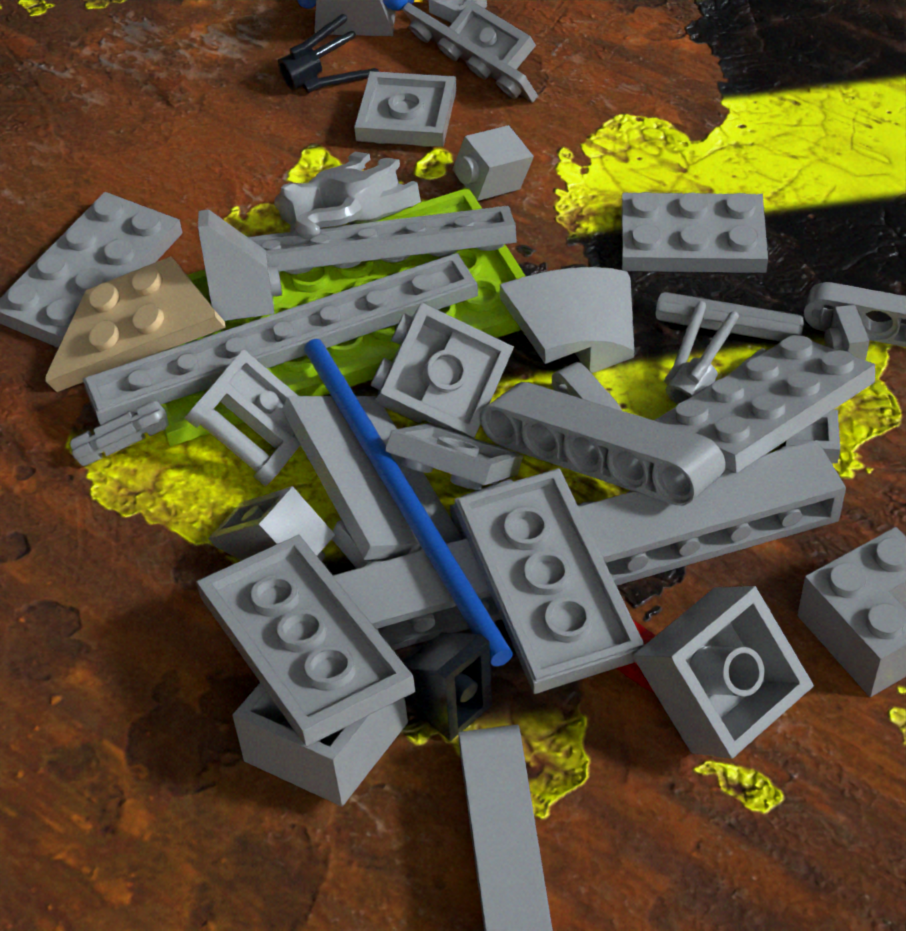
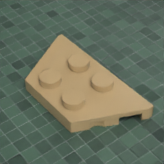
[46,256,225,392]

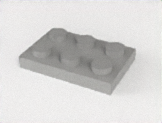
[622,192,768,273]

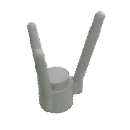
[664,301,767,405]

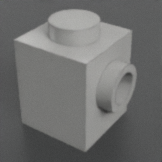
[452,125,534,201]

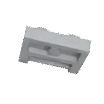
[185,349,301,487]

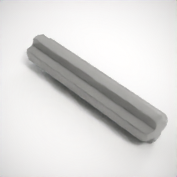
[656,292,804,342]

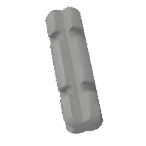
[70,401,169,466]

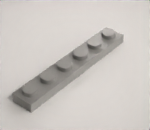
[248,206,517,274]

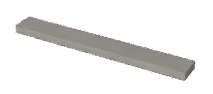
[82,253,478,425]

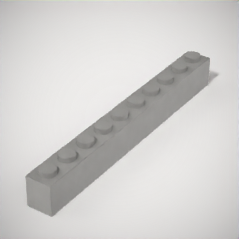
[333,440,846,650]

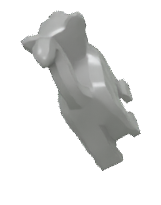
[274,152,421,239]

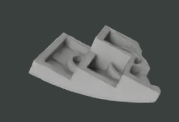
[500,267,634,374]

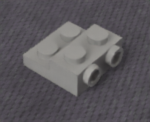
[370,302,514,438]

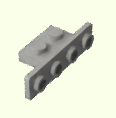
[403,0,538,103]

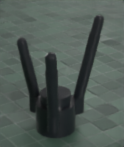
[278,14,379,93]

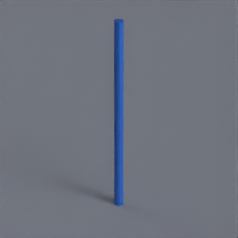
[304,339,513,666]

